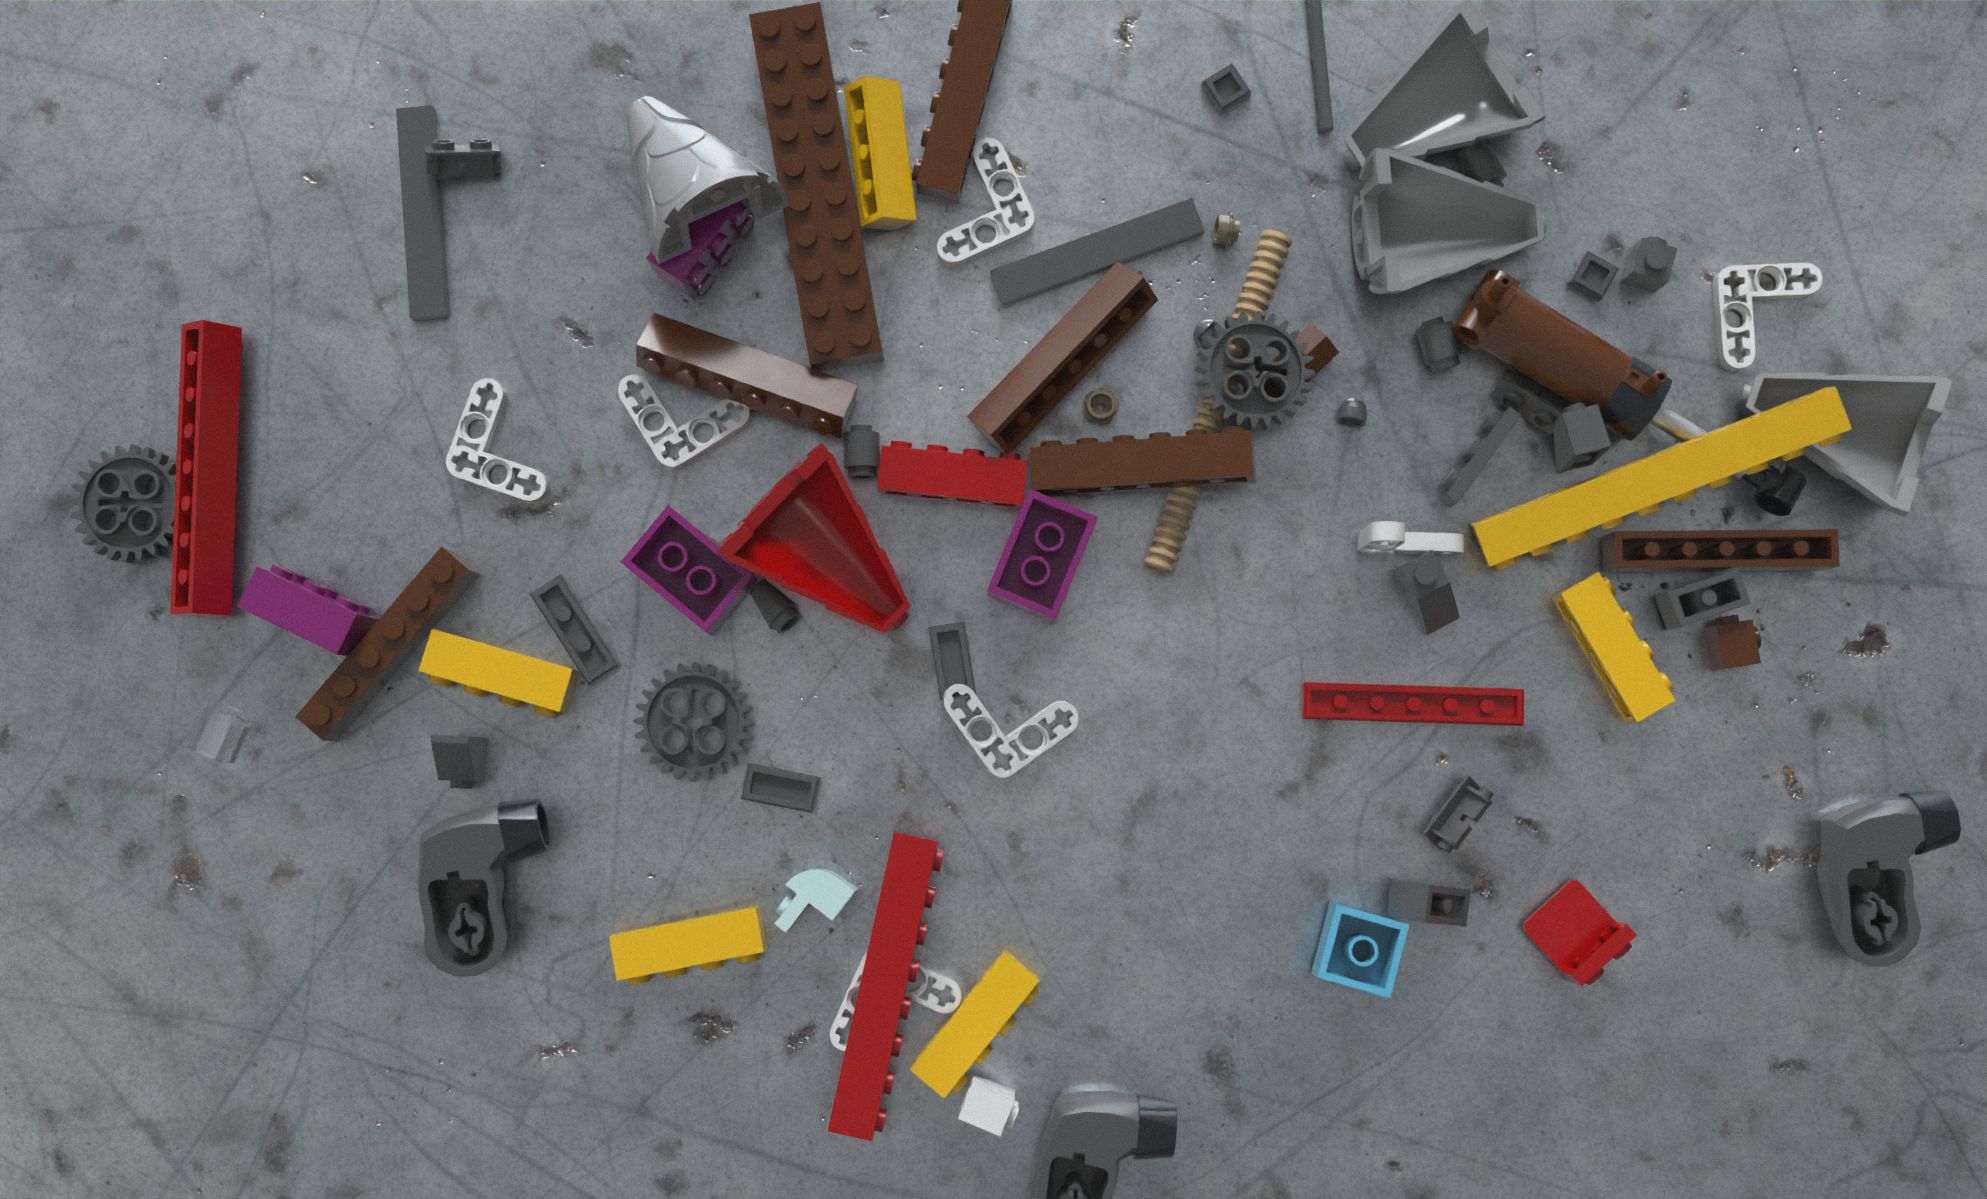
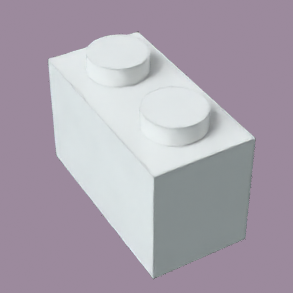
[958,1072,1019,1137]

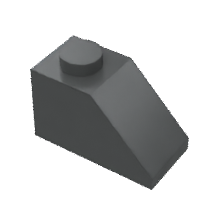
[1553,403,1611,474]
[1392,550,1460,635]
[431,735,488,789]
[1387,879,1471,927]

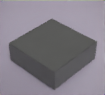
[1201,63,1252,115]
[1567,251,1619,302]

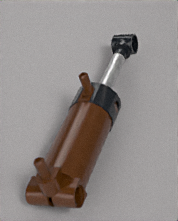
[1452,269,1807,516]

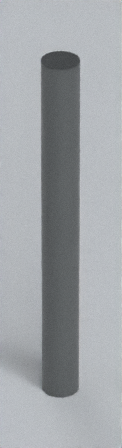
[1306,0,1334,132]

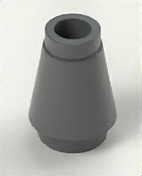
[749,579,801,634]

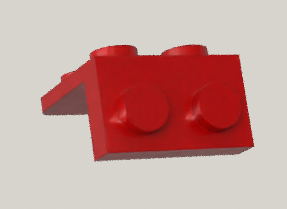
[1522,880,1637,986]

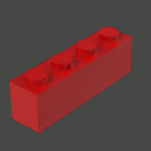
[877,441,1027,509]

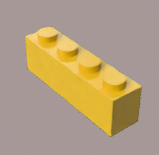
[844,75,917,231]
[1551,572,1676,724]
[419,629,580,718]
[609,906,768,985]
[909,950,1040,1098]

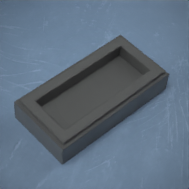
[928,621,976,700]
[741,763,821,813]

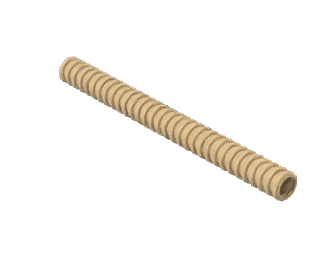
[1144,230,1292,574]

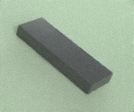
[530,574,621,686]

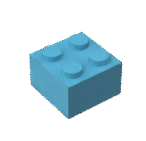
[1311,902,1410,998]

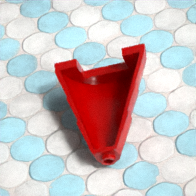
[717,443,910,633]

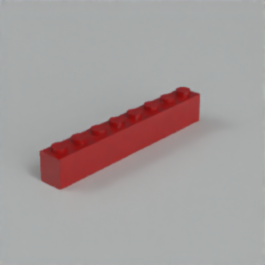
[170,320,243,618]
[828,831,944,1141]

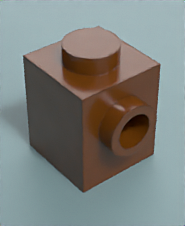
[1704,615,1761,671]

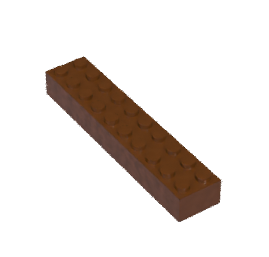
[749,2,884,372]

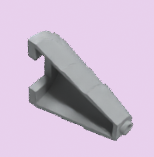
[1343,0,1546,171]
[626,96,790,264]
[1352,148,1547,294]
[1737,372,1953,517]

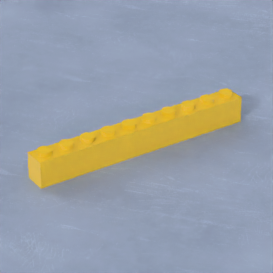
[1470,387,1852,570]

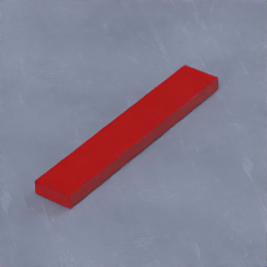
[1302,682,1524,726]

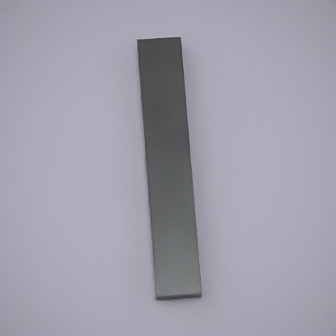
[396,105,449,321]
[990,198,1205,306]

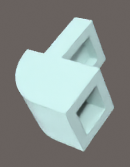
[774,868,858,933]

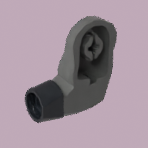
[1818,790,1961,967]
[417,799,551,977]
[1033,1091,1177,1199]

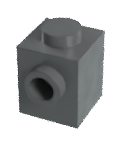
[1620,237,1678,293]

